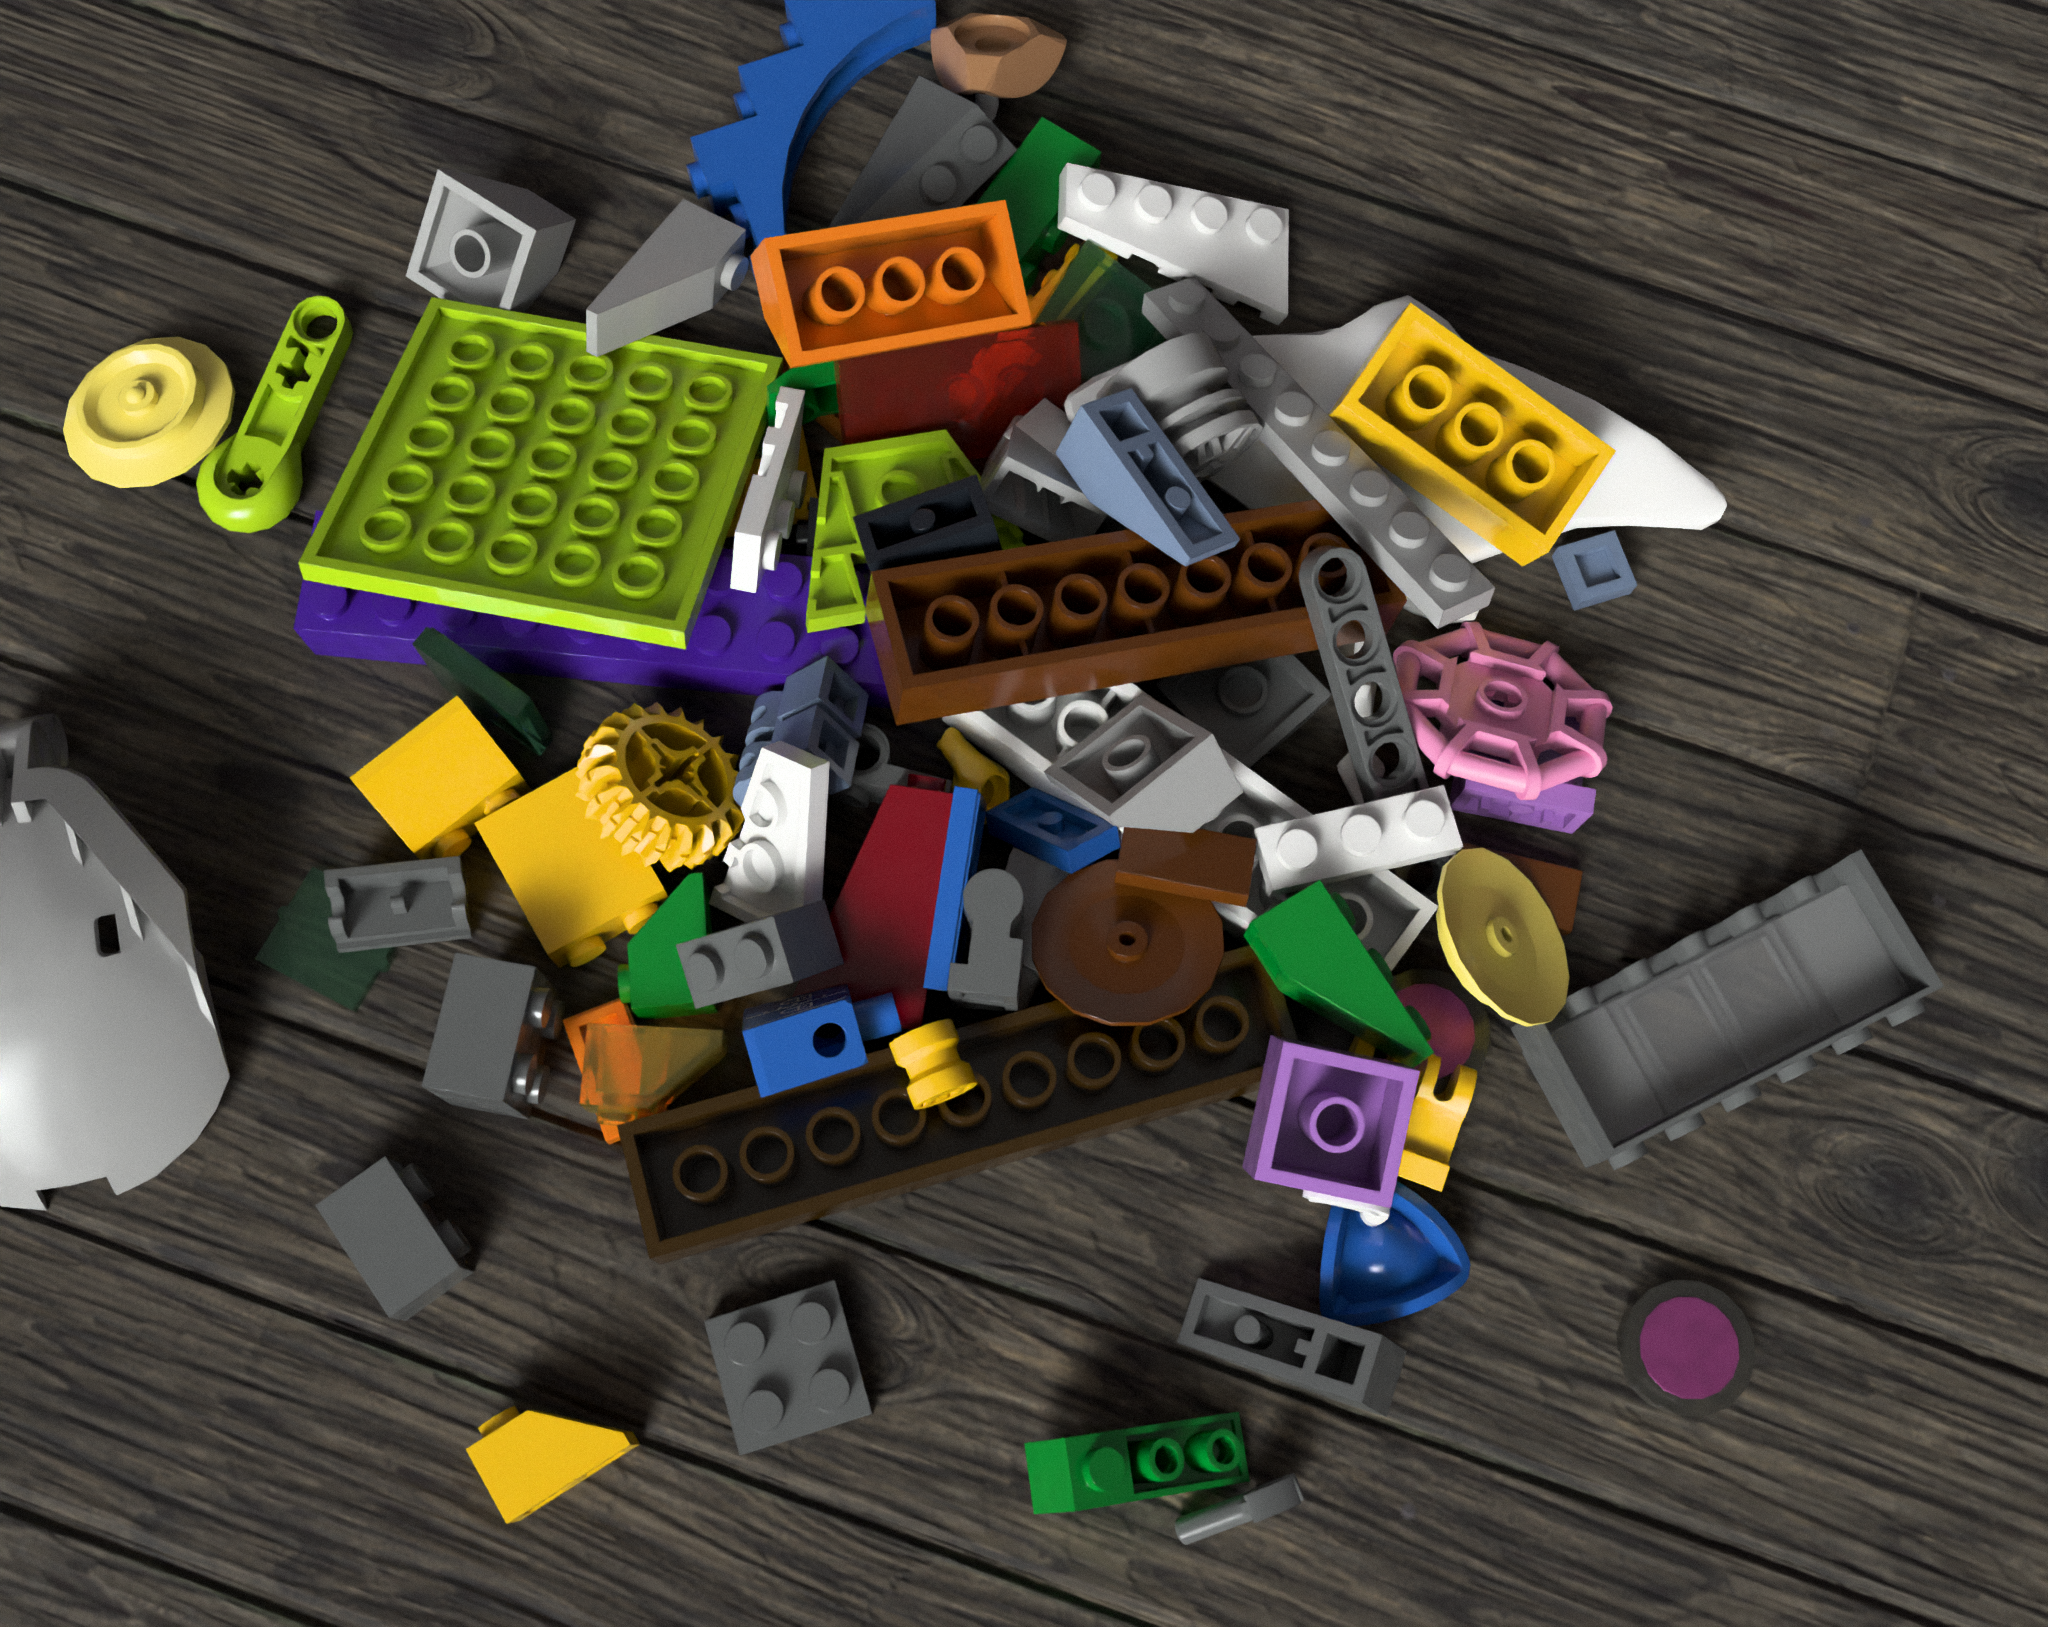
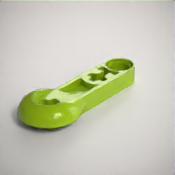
[196,296,353,533]

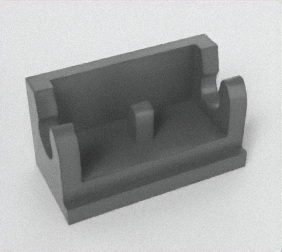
[324,856,472,953]

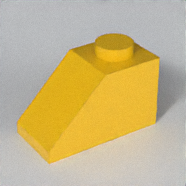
[466,1406,640,1524]

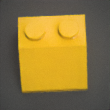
[350,695,531,860]

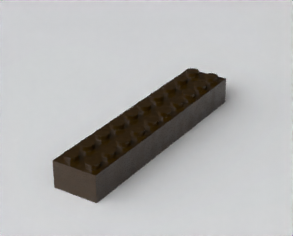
[617,945,1298,1265]

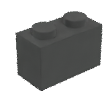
[676,899,844,1009]
[315,1156,474,1321]

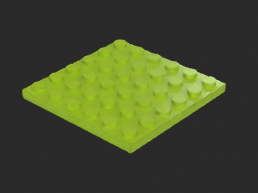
[298,297,784,649]

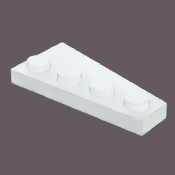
[1057,163,1289,325]

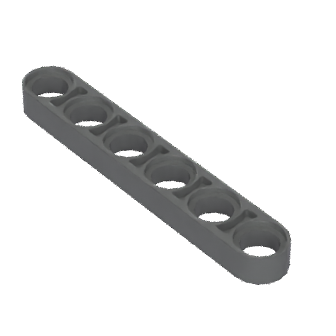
[1299,545,1449,905]

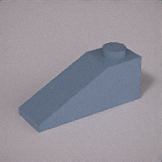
[1055,388,1240,567]

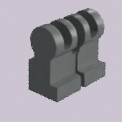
[947,868,1024,1014]

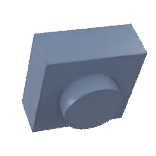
[1552,530,1637,611]

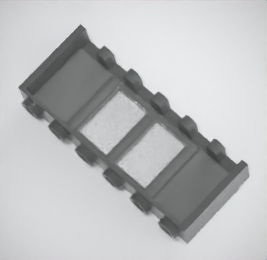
[1510,849,1944,1170]

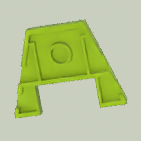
[806,429,1025,633]

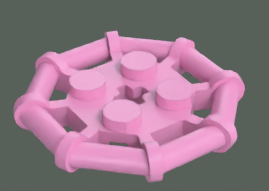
[1393,621,1613,800]

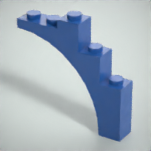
[686,0,936,281]

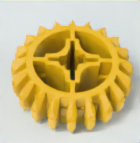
[574,702,745,872]

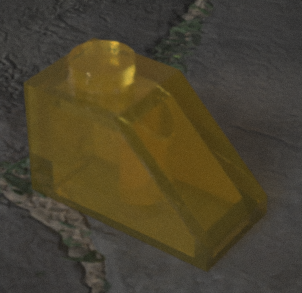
[579,1023,728,1126]

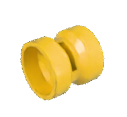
[889,1019,977,1110]

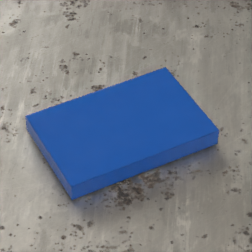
[923,786,988,991]

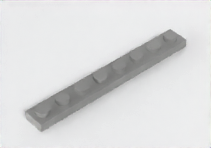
[1141,276,1495,629]

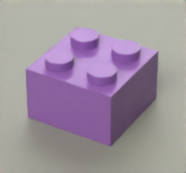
[1242,1035,1420,1208]

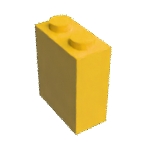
[474,766,669,968]

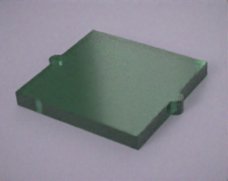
[255,867,396,1012]

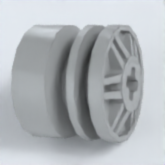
[1096,332,1263,483]

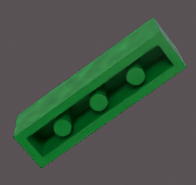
[944,117,1102,358]

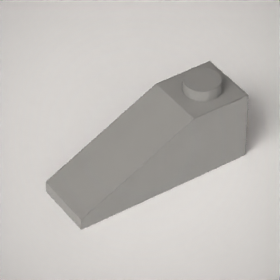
[586,199,749,357]

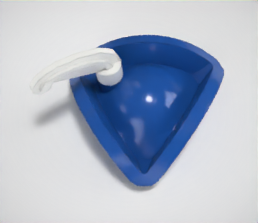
[1302,1181,1471,1326]

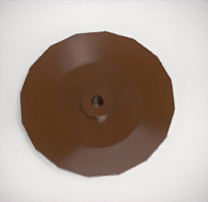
[1032,859,1224,1026]

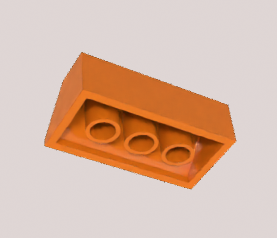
[750,200,1032,369]

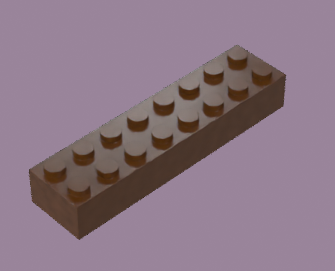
[865,499,1407,725]

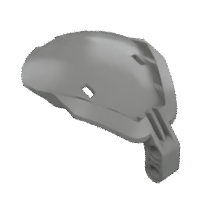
[0,713,230,1210]

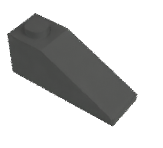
[1177,1278,1407,1417]

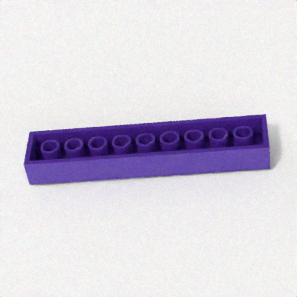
[293,510,891,709]

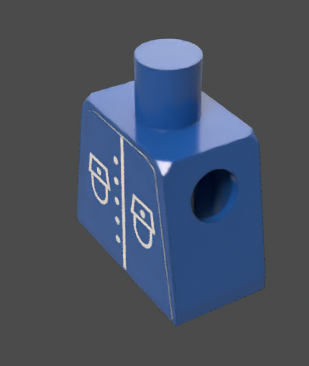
[742,984,902,1098]

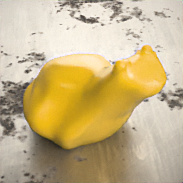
[936,727,1010,824]

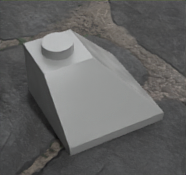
[406,167,576,313]
[1044,693,1243,833]

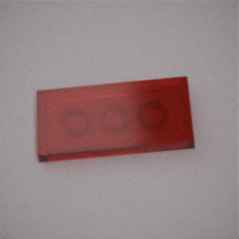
[834,319,1081,460]

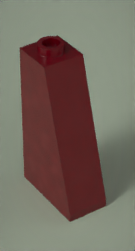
[792,774,953,1029]

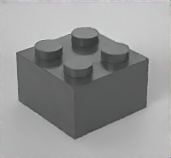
[422,952,565,1120]

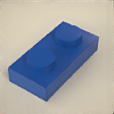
[986,787,1120,874]

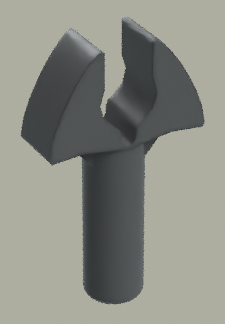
[1175,1473,1305,1545]

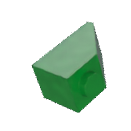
[618,873,718,1021]

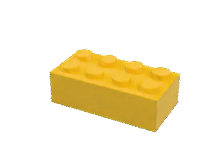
[1328,302,1616,566]

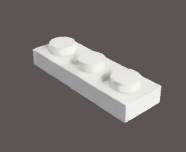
[1251,785,1463,897]

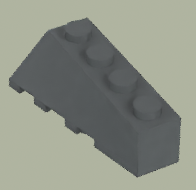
[828,76,1017,228]

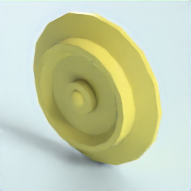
[63,336,236,488]
[1436,848,1570,1027]

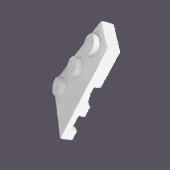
[730,386,807,593]
[709,741,830,922]

